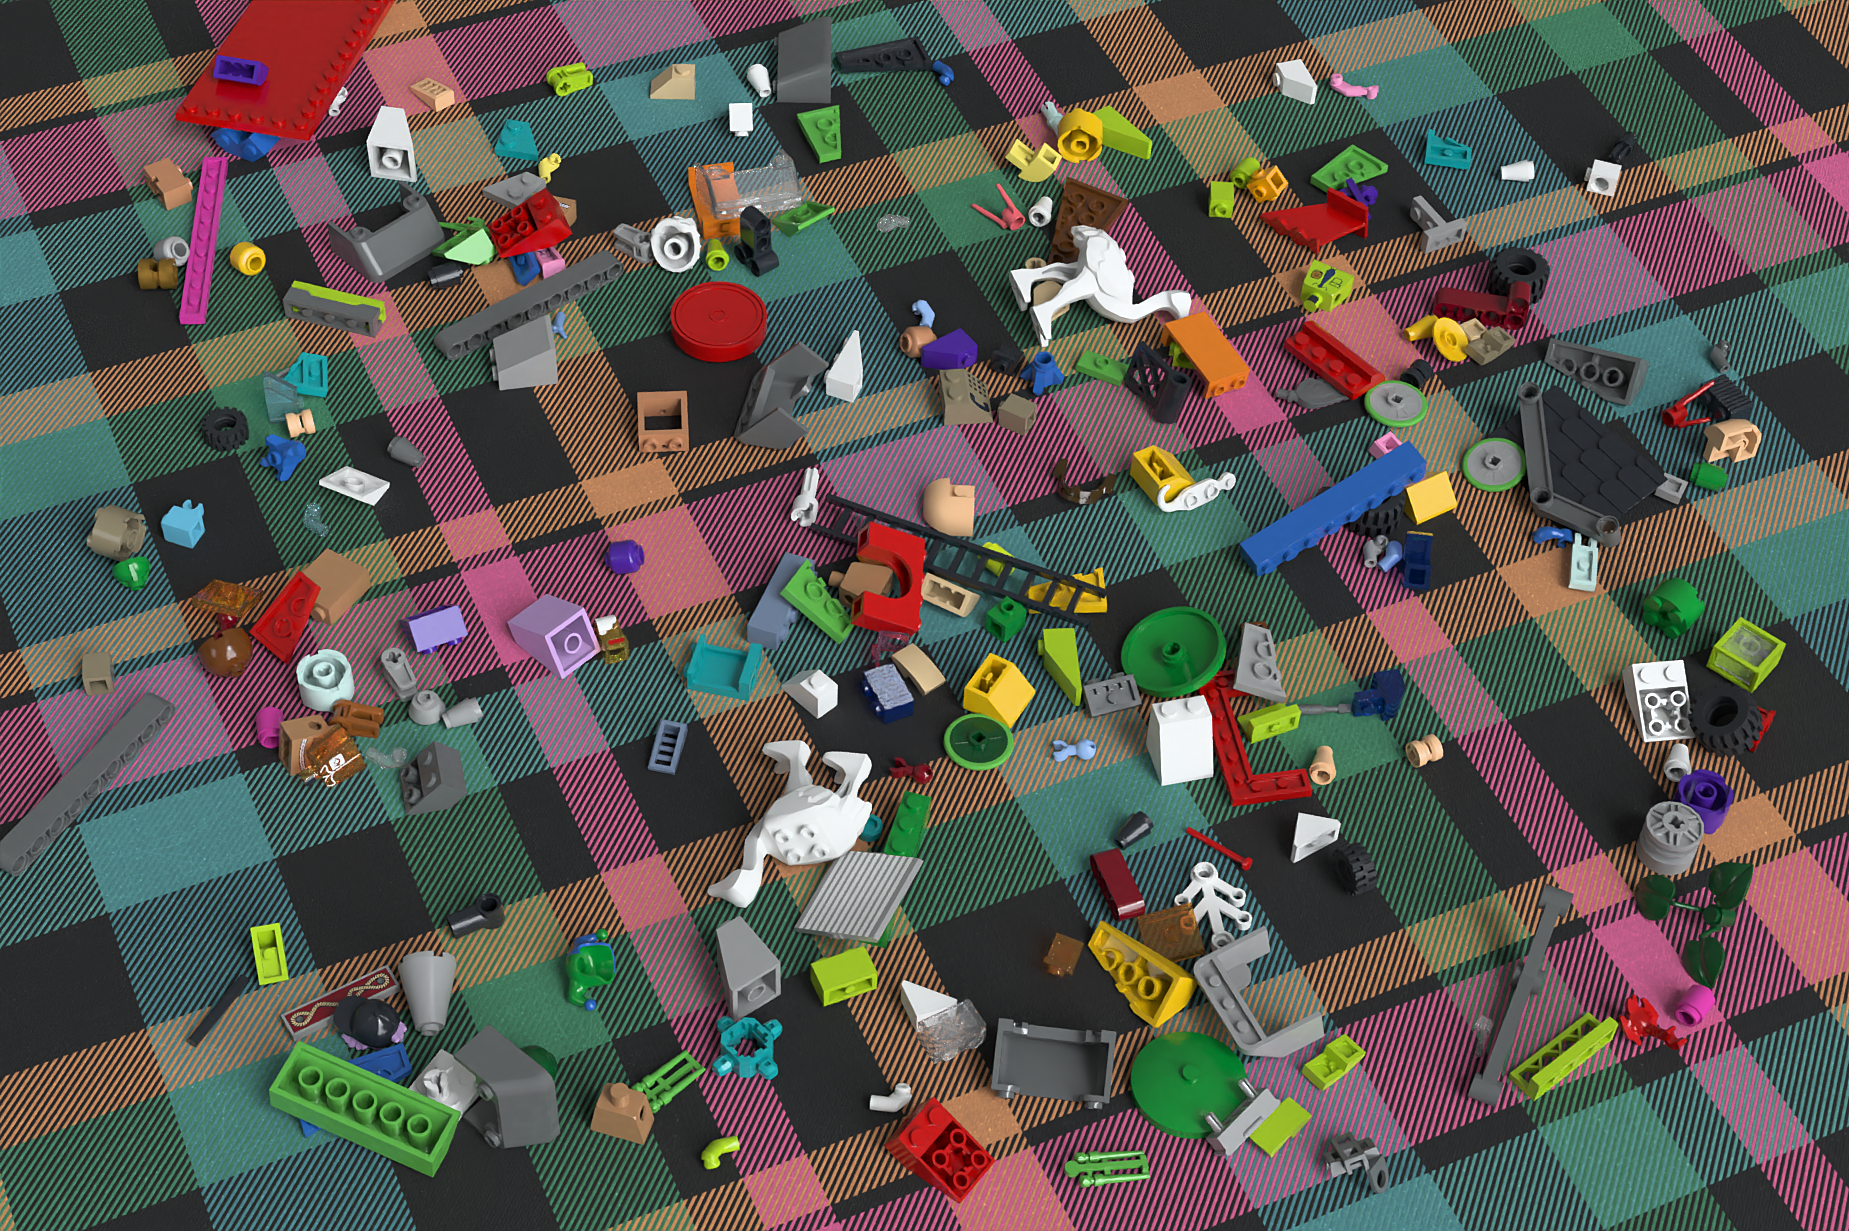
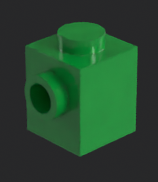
[985,596,1026,643]

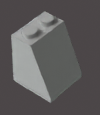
[489,315,558,390]
[716,916,781,1022]

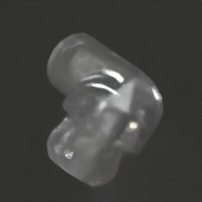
[877,214,910,232]
[365,747,407,769]

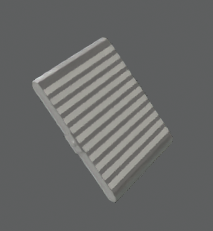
[794,851,923,943]

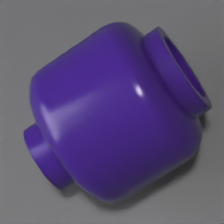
[604,539,645,575]

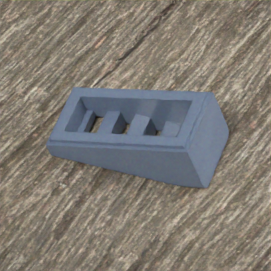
[648,719,688,775]

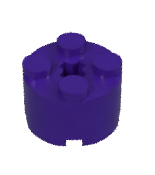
[1672,769,1733,834]

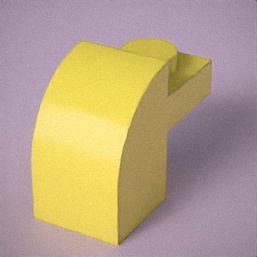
[1005,139,1062,182]

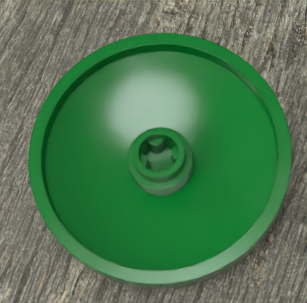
[1121,607,1226,698]
[1130,1031,1248,1139]

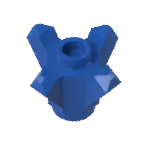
[1020,352,1064,396]
[260,434,306,482]

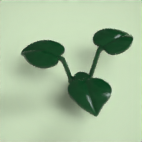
[1635,862,1754,988]

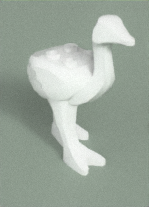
[1009,225,1191,347]
[707,740,872,908]

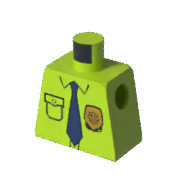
[1300,259,1354,312]

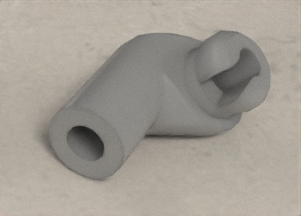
[1363,535,1389,568]

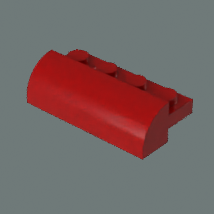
[1284,320,1385,401]

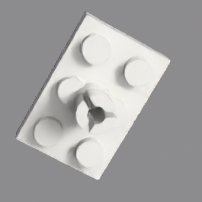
[408,1049,479,1120]

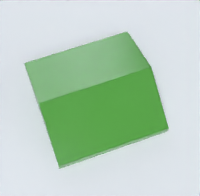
[772,201,835,237]

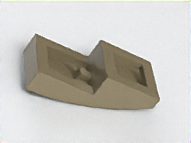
[1464,326,1516,366]

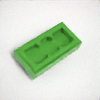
[1076,350,1129,387]

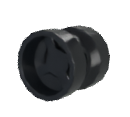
[1400,359,1433,389]

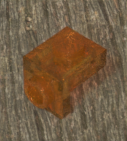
[1043,933,1084,977]

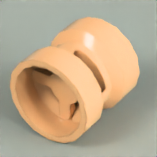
[285,409,315,438]
[1406,734,1443,768]

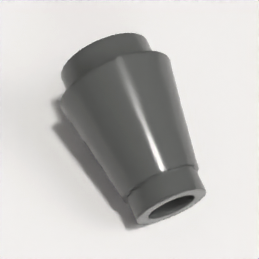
[387,436,426,469]

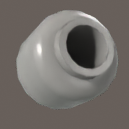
[154,236,190,267]

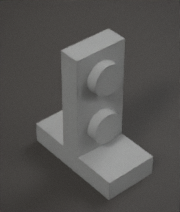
[1410,195,1467,254]

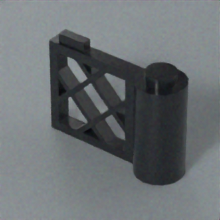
[1124,341,1192,424]

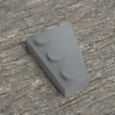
[1233,622,1286,704]

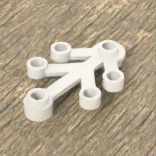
[1174,862,1252,952]

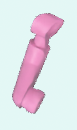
[1330,73,1379,99]

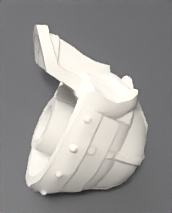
[650,216,701,273]

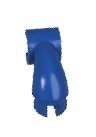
[1532,526,1573,549]

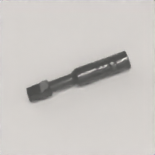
[1297,704,1351,715]

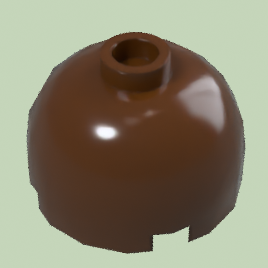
[197,627,253,678]

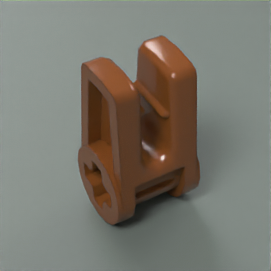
[328,699,384,738]

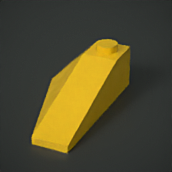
[1088,921,1198,1028]

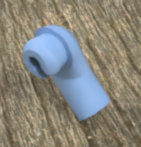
[912,300,935,329]

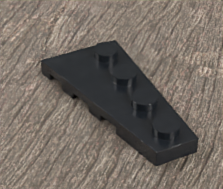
[835,36,933,73]

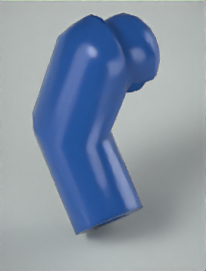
[932,60,954,86]

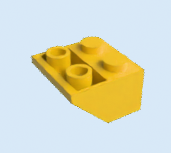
[1130,445,1196,506]
[963,653,1035,729]

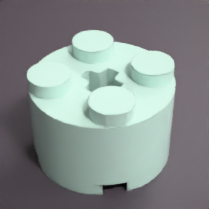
[296,649,355,713]

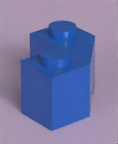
[211,127,280,162]

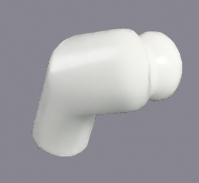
[870,1083,912,1112]

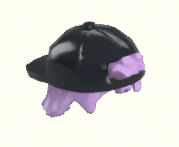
[333,995,407,1050]

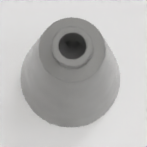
[398,951,457,1036]

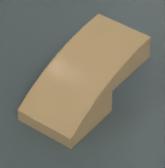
[891,643,946,696]

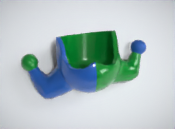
[565,928,616,1011]

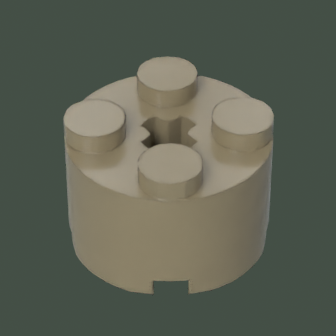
[87,505,146,562]

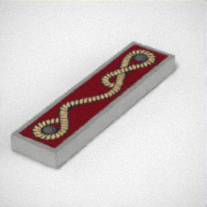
[281,965,401,1042]

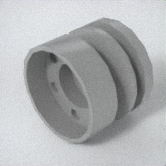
[1636,801,1704,876]

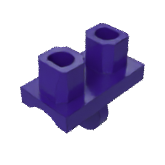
[1339,177,1378,220]

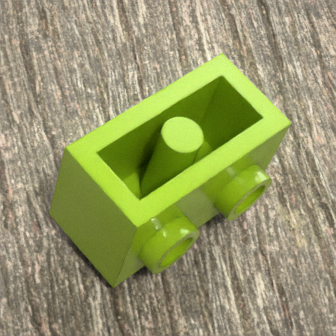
[811,946,878,1007]

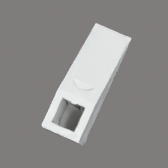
[824,330,863,402]

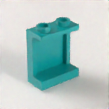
[683,634,762,701]

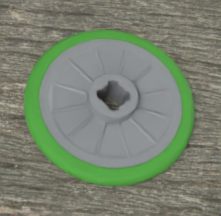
[1364,380,1428,427]
[1462,438,1527,492]

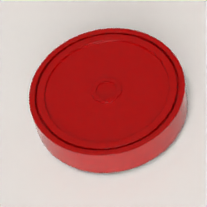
[671,281,767,362]

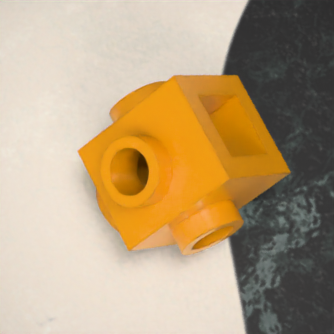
[1246,165,1288,203]

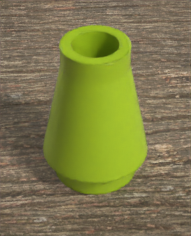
[706,239,729,271]

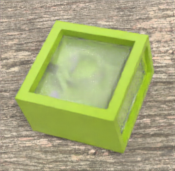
[1707,617,1786,693]

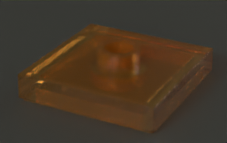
[192,579,263,618]
[1137,902,1206,963]

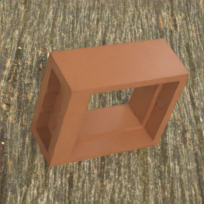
[637,391,689,452]

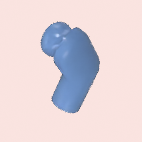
[1377,541,1402,573]

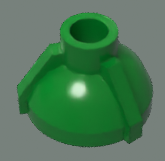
[112,557,151,591]

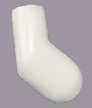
[328,87,347,116]

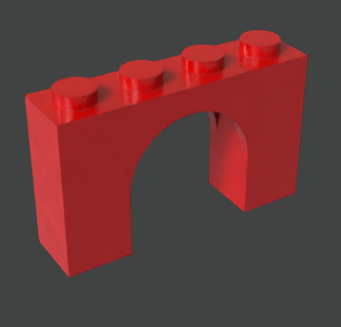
[850,521,926,640]

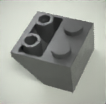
[399,741,467,815]

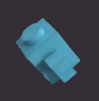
[161,500,205,549]

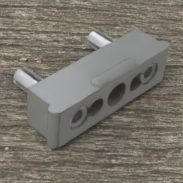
[1204,1078,1280,1156]

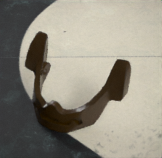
[1053,458,1116,504]

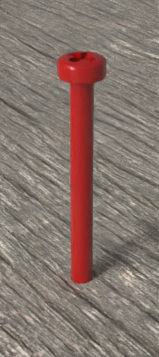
[1186,827,1253,871]

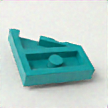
[495,119,538,162]
[1424,129,1472,170]
[278,352,328,398]

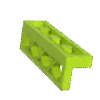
[1508,1012,1618,1101]

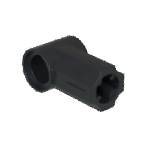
[446,893,505,939]

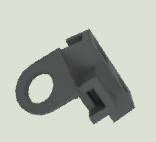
[1324,1132,1389,1193]

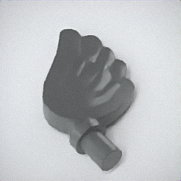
[1276,378,1349,409]

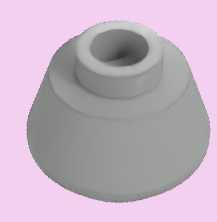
[408,690,446,725]

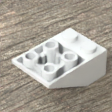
[1622,660,1695,743]

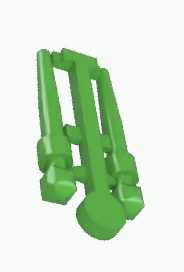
[632,1050,706,1113]
[1064,1150,1150,1187]

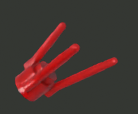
[1661,380,1715,430]

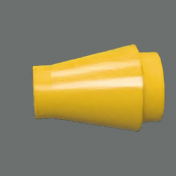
[1404,315,1438,342]

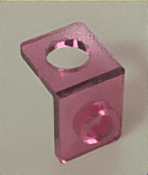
[871,630,909,674]

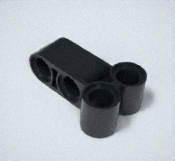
[734,205,779,277]

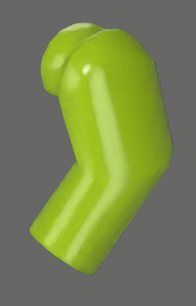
[701,1135,740,1169]

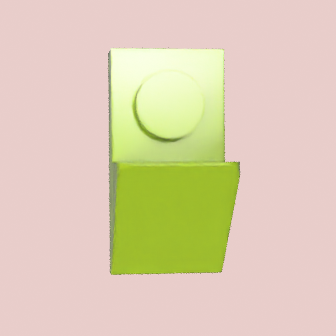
[250,923,289,985]

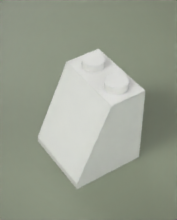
[366,106,417,182]
[1146,695,1213,786]

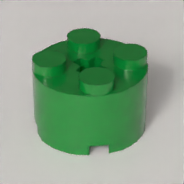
[1642,577,1705,639]

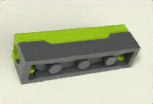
[283,281,386,338]

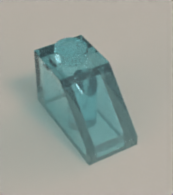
[263,371,304,424]

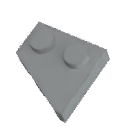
[482,172,546,209]

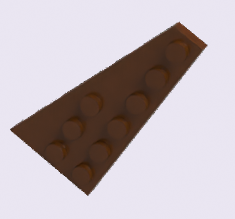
[1046,177,1128,287]

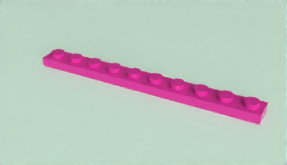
[179,157,228,324]

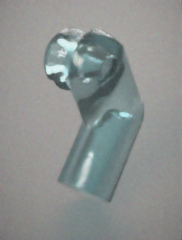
[303,503,329,537]

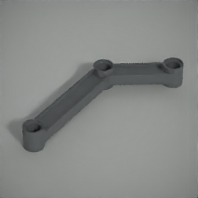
[1518,382,1621,548]
[1467,884,1573,1107]

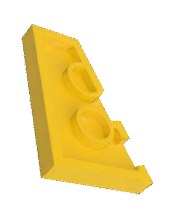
[1027,567,1107,614]

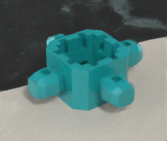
[711,1016,782,1080]

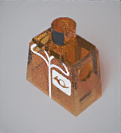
[298,723,366,788]

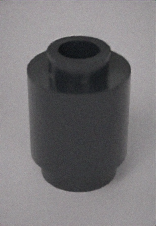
[427,261,464,290]

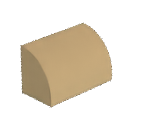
[921,572,980,617]

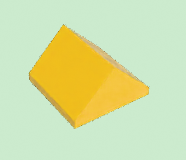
[1403,471,1457,525]

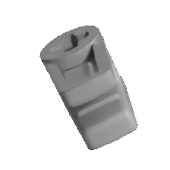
[613,223,655,263]
[381,648,418,702]

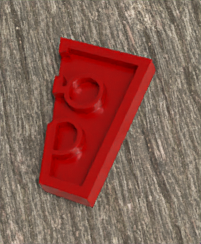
[249,570,321,665]

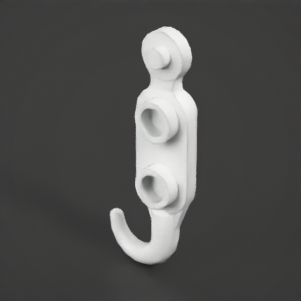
[1157,472,1236,512]

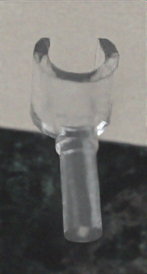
[1473,1015,1493,1057]

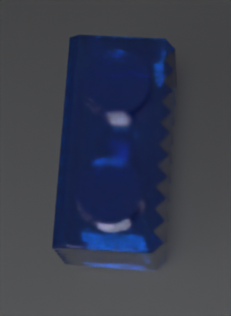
[860,662,914,724]

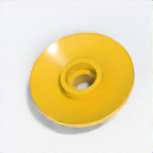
[1432,317,1469,362]

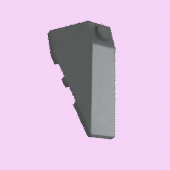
[1545,338,1649,406]

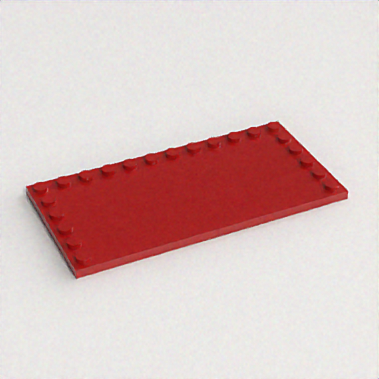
[176,0,395,141]

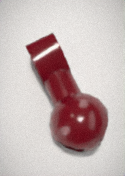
[214,608,238,641]
[890,757,933,784]

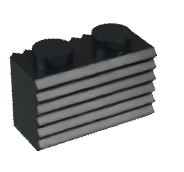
[1697,374,1754,422]

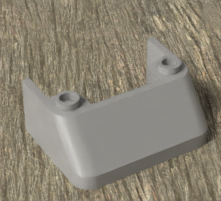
[1193,926,1324,1058]

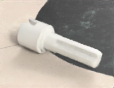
[791,468,819,527]

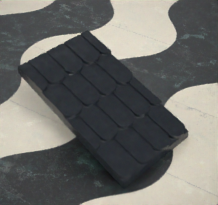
[1483,385,1668,519]

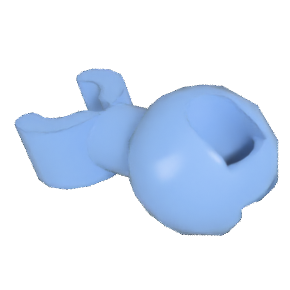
[1053,739,1096,762]

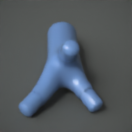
[552,312,567,339]

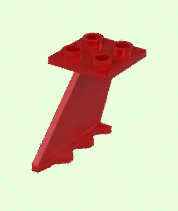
[1260,187,1368,255]

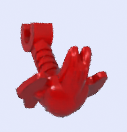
[1619,994,1687,1050]

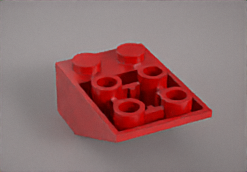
[487,188,573,258]
[884,1097,996,1204]

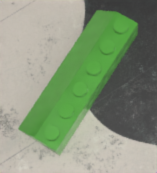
[269,1041,461,1178]

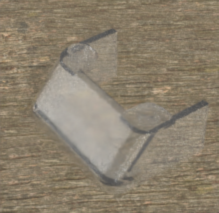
[694,149,803,219]

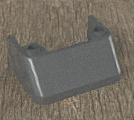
[327,180,445,283]
[734,341,829,450]
[453,1024,560,1149]

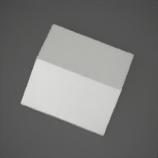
[319,466,390,506]

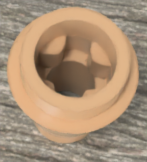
[1309,746,1336,785]

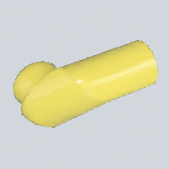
[538,153,561,183]

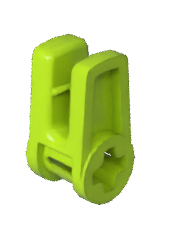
[546,62,593,96]

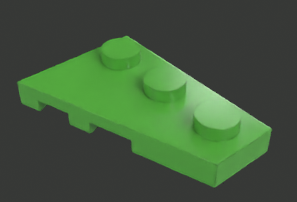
[797,105,841,163]
[1310,144,1388,193]
[780,559,854,644]

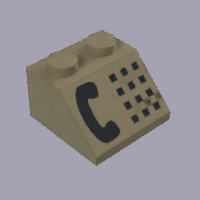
[938,369,993,425]

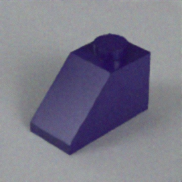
[921,328,978,370]

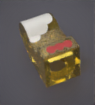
[594,614,629,665]

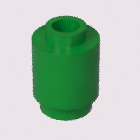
[1689,462,1728,492]

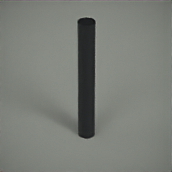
[187,974,250,1047]

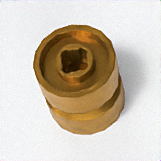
[138,258,178,289]

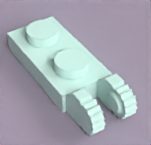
[1568,533,1598,592]

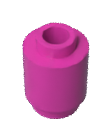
[256,707,284,748]
[1675,985,1715,1027]

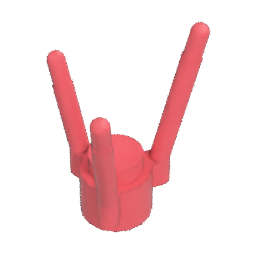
[972,183,1025,230]

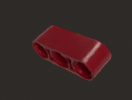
[1089,847,1145,922]

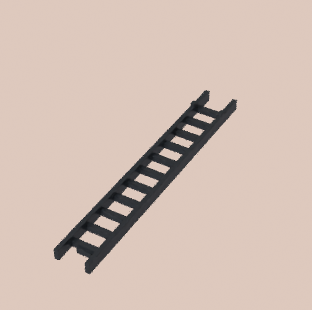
[810,493,1106,630]

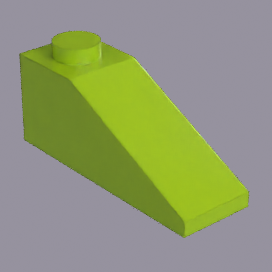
[1092,105,1152,160]
[1037,628,1082,706]

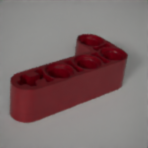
[1433,281,1531,330]

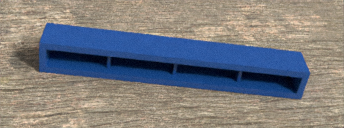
[1240,440,1427,577]

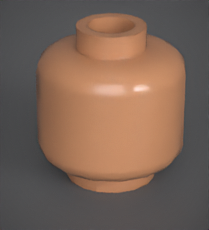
[900,326,937,358]

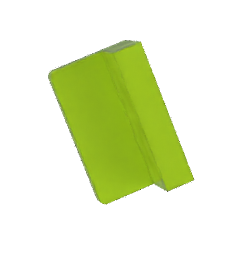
[1237,703,1301,744]

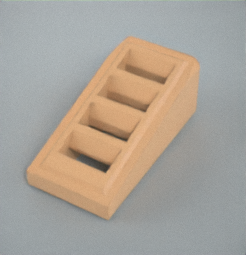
[410,78,455,112]

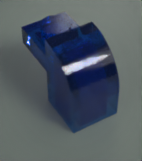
[1401,531,1433,590]
[1351,669,1405,722]

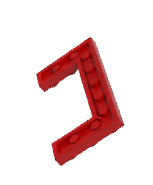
[1196,669,1312,807]

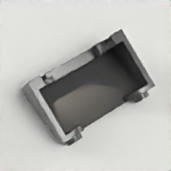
[773,16,832,103]
[991,1018,1116,1110]

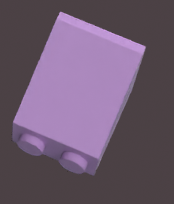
[507,594,601,679]

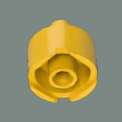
[1057,108,1103,163]

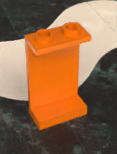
[688,162,743,240]
[1160,311,1250,399]

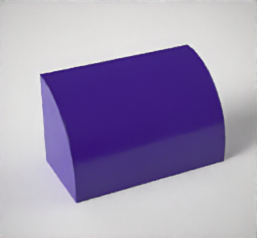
[213,55,269,86]

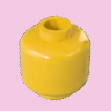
[230,242,266,276]

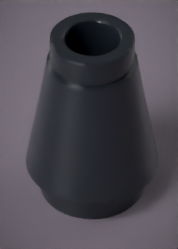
[1113,811,1154,850]

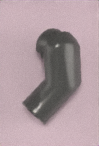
[1710,340,1731,373]

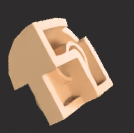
[1703,419,1762,463]
[923,478,975,537]

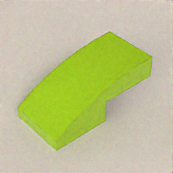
[1301,1034,1366,1091]
[1249,1097,1312,1158]

